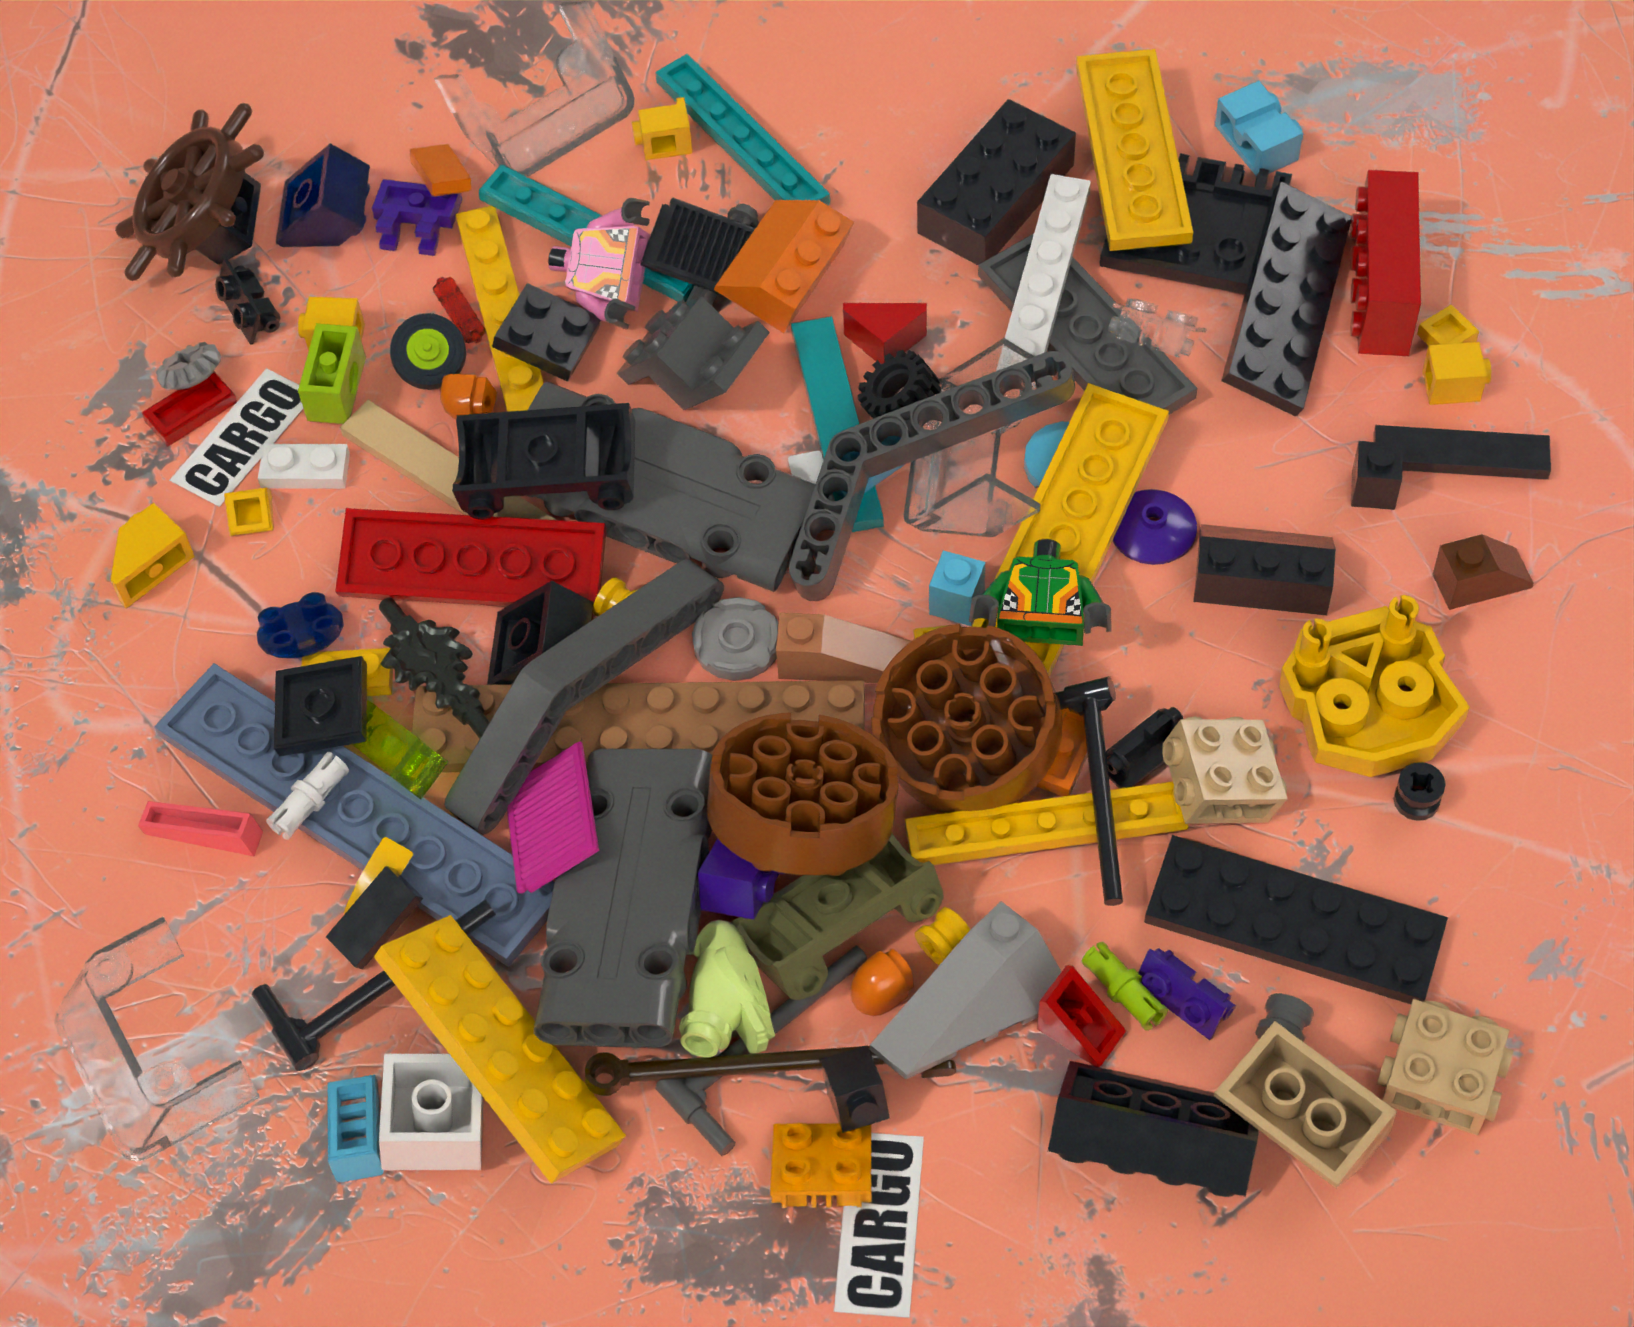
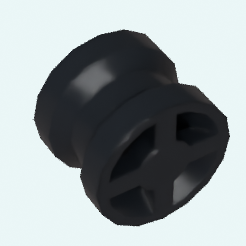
[1393,762,1446,821]

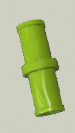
[1082,942,1168,1031]

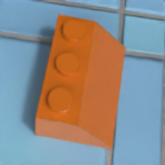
[714,200,854,333]

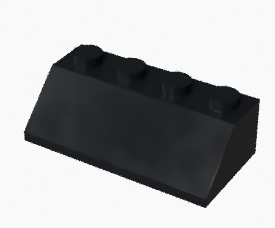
[1048,1061,1259,1197]

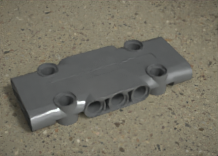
[526,382,815,592]
[534,749,712,1047]

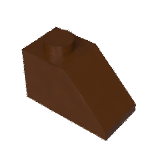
[1432,534,1534,610]

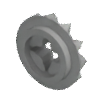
[156,342,221,390]

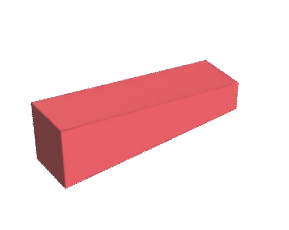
[138,801,263,857]

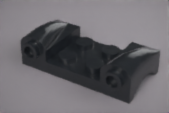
[452,403,636,519]

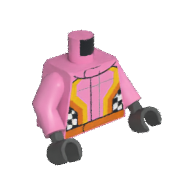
[548,198,650,329]

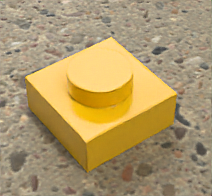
[1417,304,1479,345]

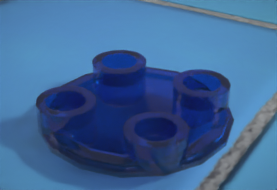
[257,592,344,658]

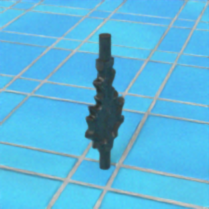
[379,598,490,739]

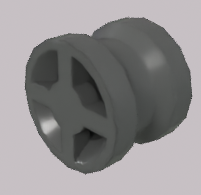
[1255,993,1314,1042]

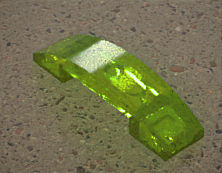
[352,699,449,799]

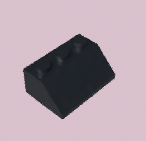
[1193,524,1336,616]

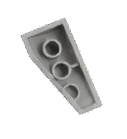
[869,901,1061,1079]

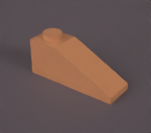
[776,613,912,683]

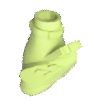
[679,920,775,1058]

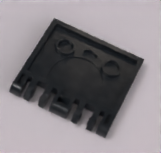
[1100,154,1292,294]

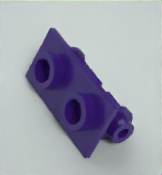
[1138,948,1236,1040]

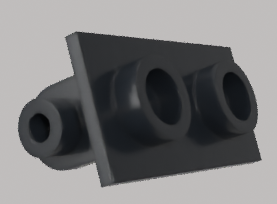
[215,258,280,344]
[1106,707,1183,789]

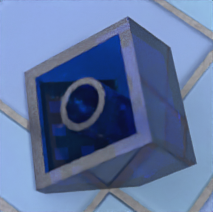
[276,143,370,247]

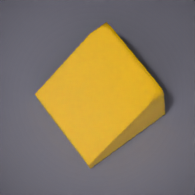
[224,487,274,536]

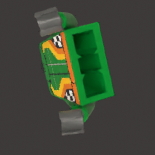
[969,539,1112,646]

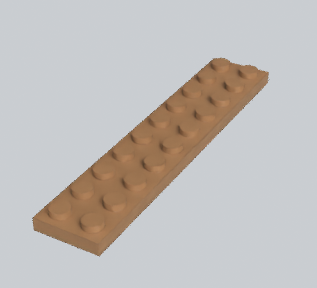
[409,680,865,773]

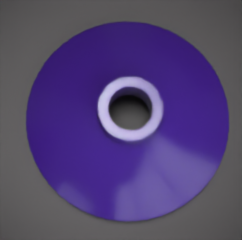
[1113,489,1197,565]

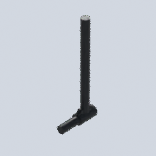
[1056,676,1123,906]
[252,899,496,1071]

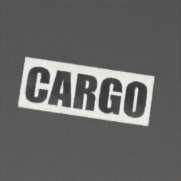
[169,368,303,507]
[834,1133,924,1318]

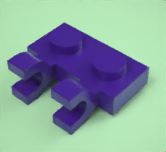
[372,179,462,256]

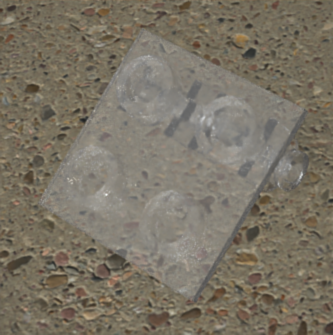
[1108,298,1207,358]

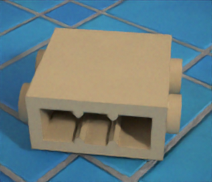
[1162,717,1287,824]
[1377,999,1514,1135]

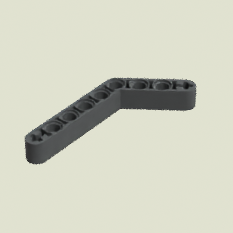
[789,351,1075,601]
[445,559,724,835]

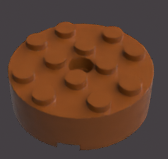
[871,624,1063,813]
[707,713,899,876]

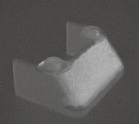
[434,1,634,177]
[904,338,1055,537]
[54,916,260,1161]

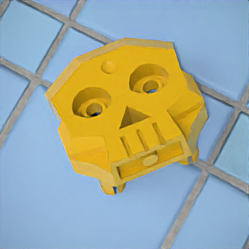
[1279,595,1470,777]

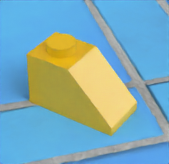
[110,502,195,609]

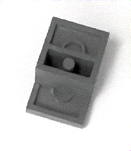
[617,296,770,410]

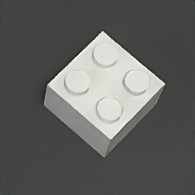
[379,1054,484,1170]

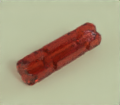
[433,277,486,344]

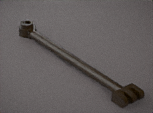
[585,1046,956,1096]

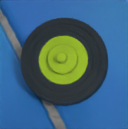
[390,313,466,390]

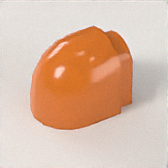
[440,374,498,420]
[851,949,914,1016]

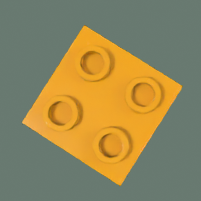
[770,1123,872,1208]

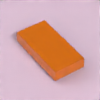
[410,144,471,197]

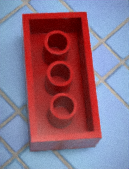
[1350,170,1421,356]

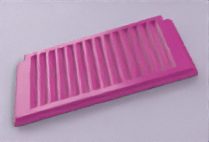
[507,741,599,894]

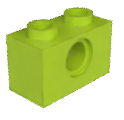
[298,323,366,424]

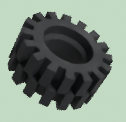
[858,350,941,419]

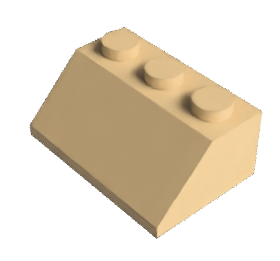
[1214,1021,1397,1188]

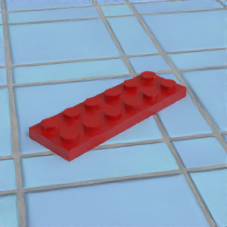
[335,508,607,612]

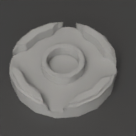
[692,597,779,681]

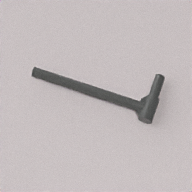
[655,945,867,1156]

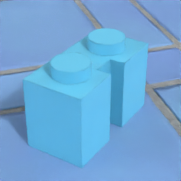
[1215,81,1303,176]

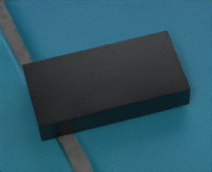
[326,866,423,969]

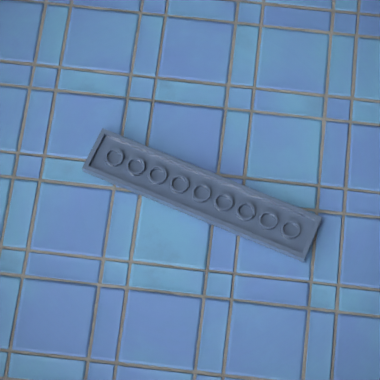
[154,663,555,967]

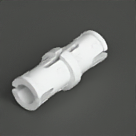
[266,752,349,840]

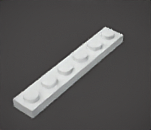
[997,174,1091,383]

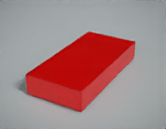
[142,372,237,447]

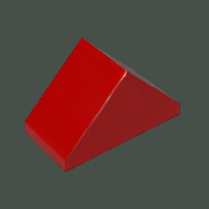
[843,303,927,364]
[1037,965,1127,1067]

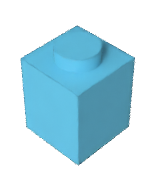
[929,550,985,626]

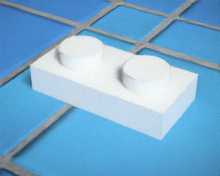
[258,444,350,489]

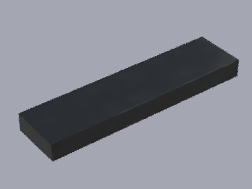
[1373,425,1551,479]

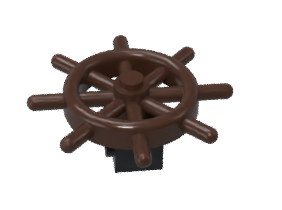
[115,103,264,281]

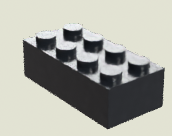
[917,99,1076,265]

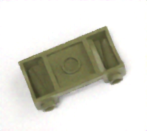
[731,833,944,1000]

